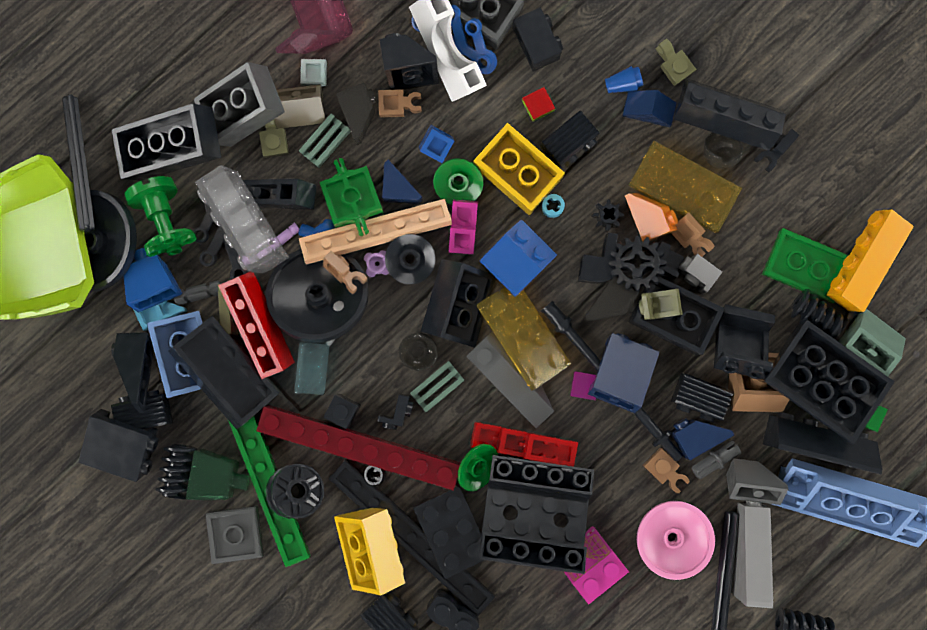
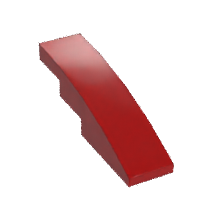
[470,422,578,467]

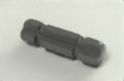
[174,280,222,305]

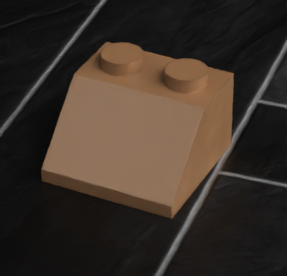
[728,353,789,412]

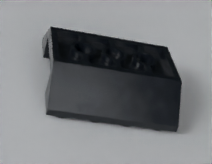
[479,455,594,575]

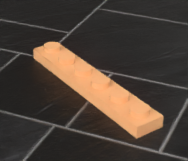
[299,199,452,265]

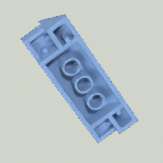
[772,458,927,547]

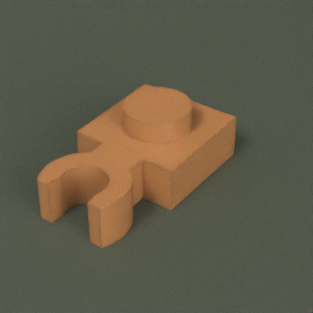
[378,90,422,117]
[671,213,714,257]
[643,448,690,493]

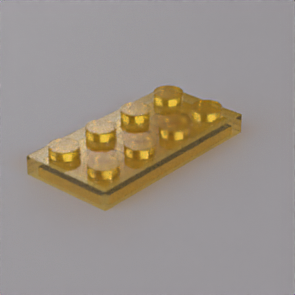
[629,141,742,233]
[476,287,571,391]

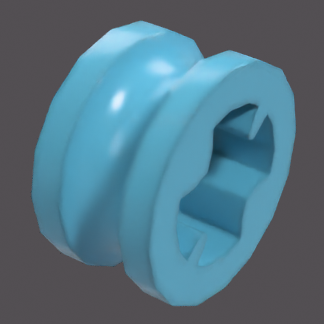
[541,194,565,218]

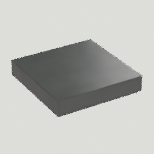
[206,506,264,564]

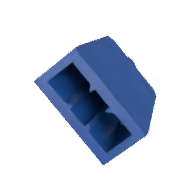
[124,248,182,313]

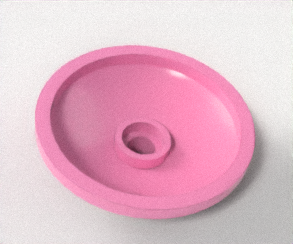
[637,501,715,580]

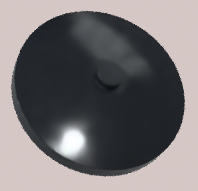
[84,190,137,291]
[266,249,369,343]

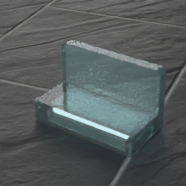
[295,342,329,395]

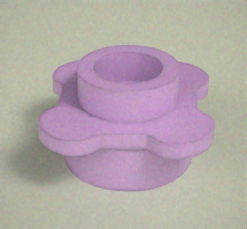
[364,251,389,277]

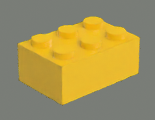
[474,123,565,215]

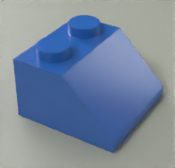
[480,219,557,297]

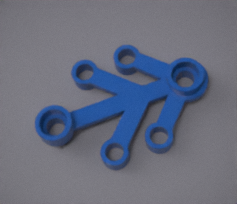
[412,5,497,74]

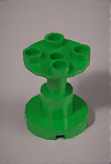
[125,176,197,257]

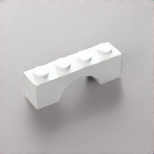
[409,0,487,102]

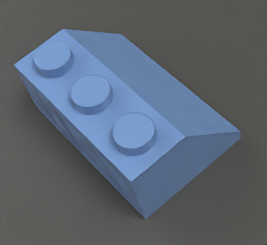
[147,311,202,398]

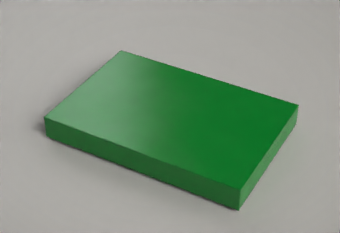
[762,228,849,303]

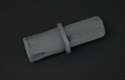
[692,440,741,479]

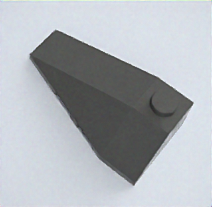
[466,322,554,428]

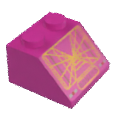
[564,526,629,604]

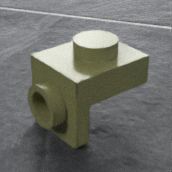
[639,289,682,320]

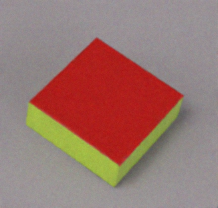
[522,87,555,122]

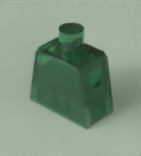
[186,449,251,500]

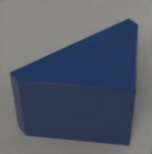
[622,90,676,127]
[382,160,423,204]

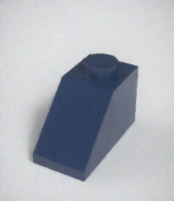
[671,418,734,460]

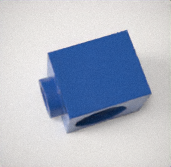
[419,125,454,163]

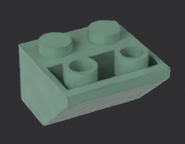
[838,309,906,376]

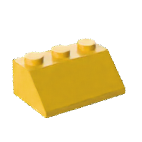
[334,508,405,595]

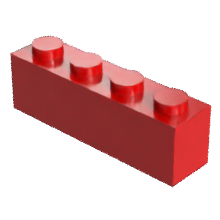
[218,271,295,379]

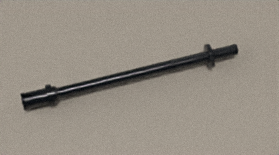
[541,301,683,462]

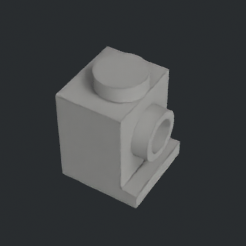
[679,254,722,294]

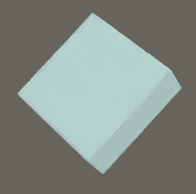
[300,59,327,86]

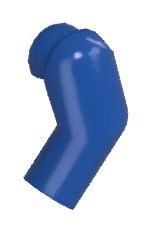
[299,219,335,237]

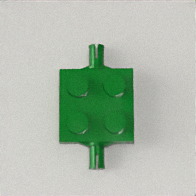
[320,158,383,236]

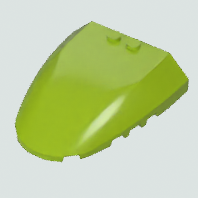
[0,154,94,320]

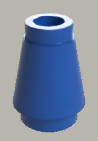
[605,66,643,94]

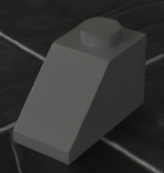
[726,458,789,505]

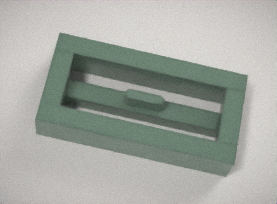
[299,114,351,168]
[410,361,464,412]

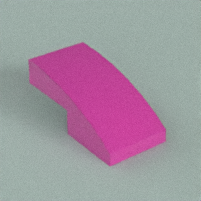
[449,199,478,254]

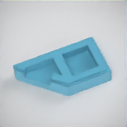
[133,301,187,331]

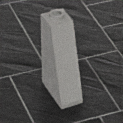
[732,501,773,608]

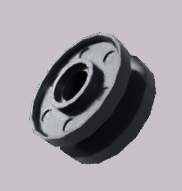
[266,464,324,519]

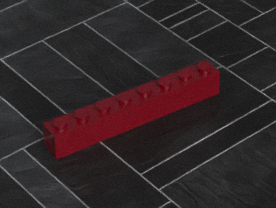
[256,405,461,491]

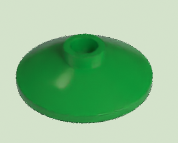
[433,158,484,205]
[458,444,498,491]

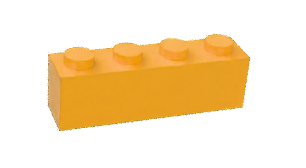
[826,209,914,312]

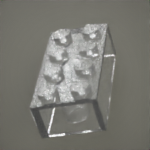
[195,165,289,273]

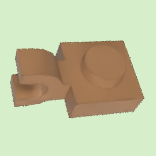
[323,251,367,294]

